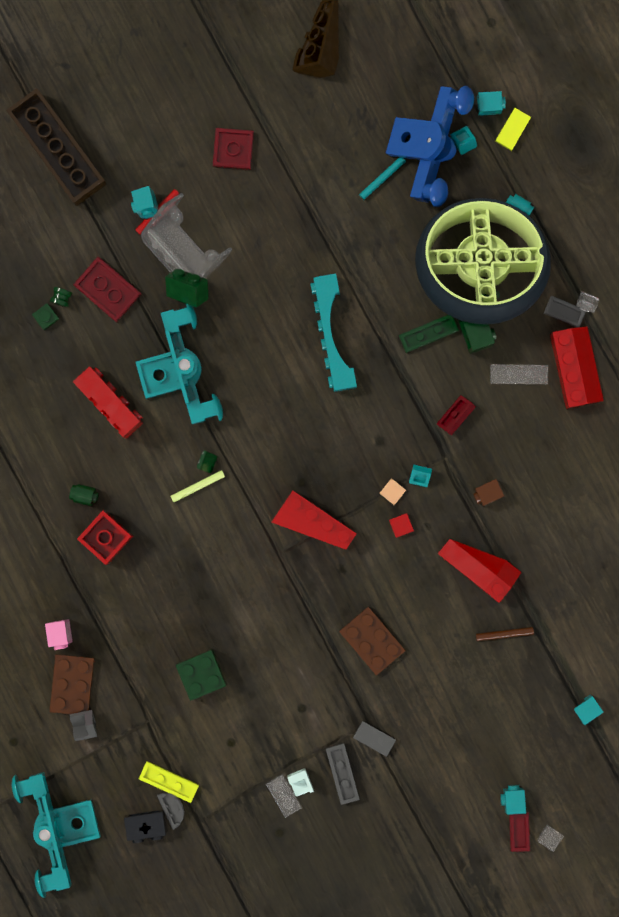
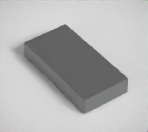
[543,296,586,328]
[353,720,396,757]

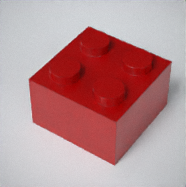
[77,510,133,565]

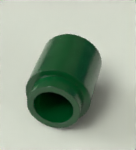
[69,484,99,507]

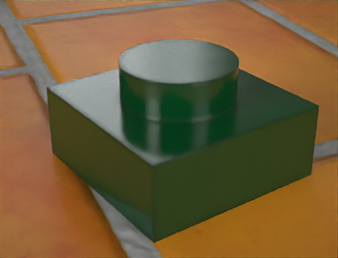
[32,303,59,330]

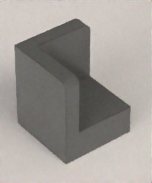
[70,710,97,741]

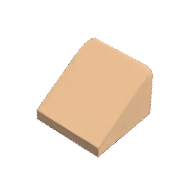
[379,478,406,505]

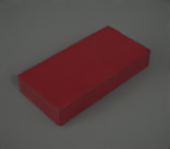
[509,811,530,852]

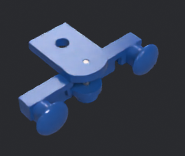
[386,86,474,207]

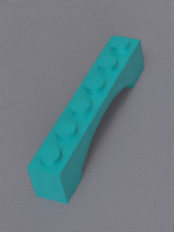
[310,274,357,392]

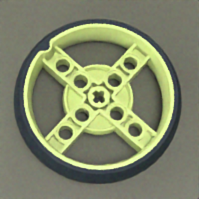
[415,198,551,324]

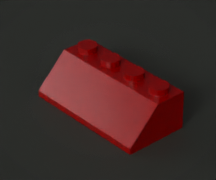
[550,326,604,409]

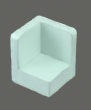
[287,768,314,796]

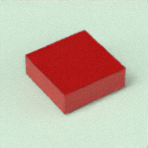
[389,513,414,538]

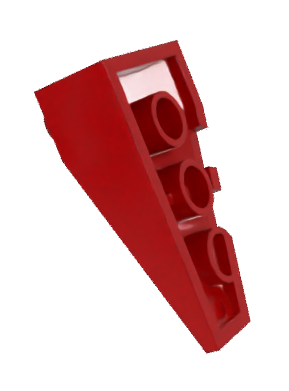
[438,539,521,603]

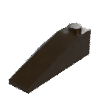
[292,0,339,78]

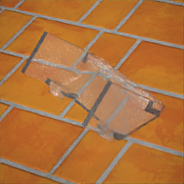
[141,193,232,278]

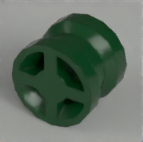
[49,287,72,307]

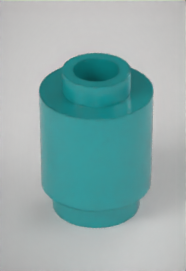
[506,194,534,215]

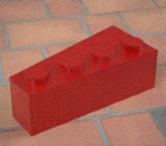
[271,491,357,550]

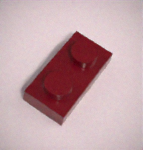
[437,395,476,436]

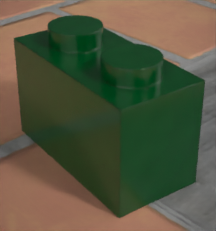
[165,269,209,307]

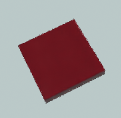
[213,128,254,170]

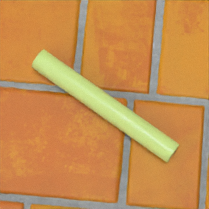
[171,470,225,502]

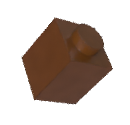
[473,479,504,506]

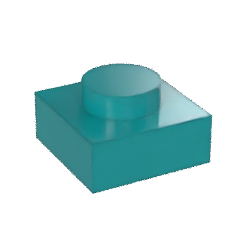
[409,464,432,487]

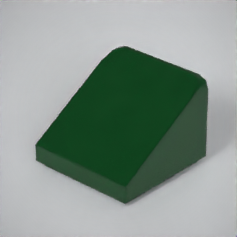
[197,450,217,473]

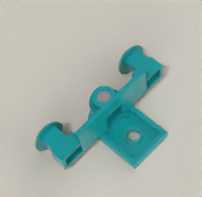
[135,304,223,425]
[11,772,101,898]

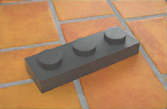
[326,743,360,805]

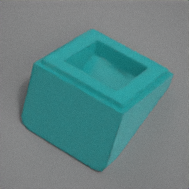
[450,126,477,155]

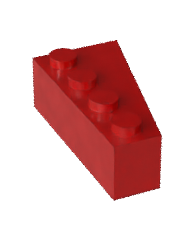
[73,366,143,439]

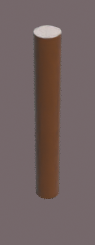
[476,627,534,641]

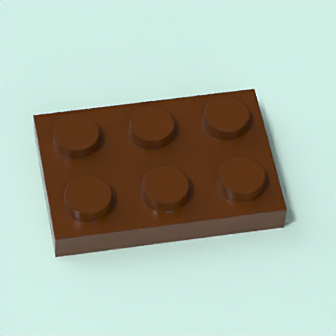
[339,607,405,676]
[49,654,95,714]

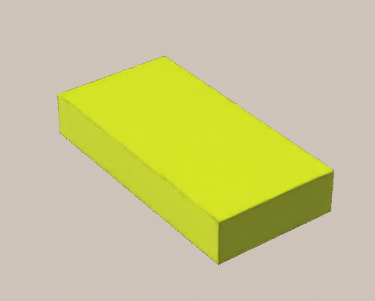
[495,108,531,151]

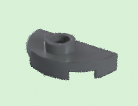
[157,792,185,830]

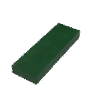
[399,315,459,353]

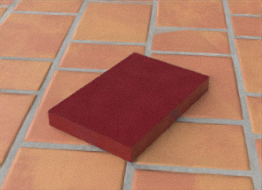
[73,257,141,323]

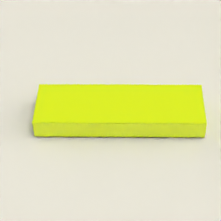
[139,761,199,803]

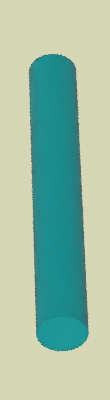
[359,157,406,200]

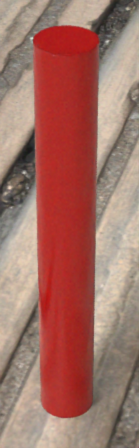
[135,189,180,235]

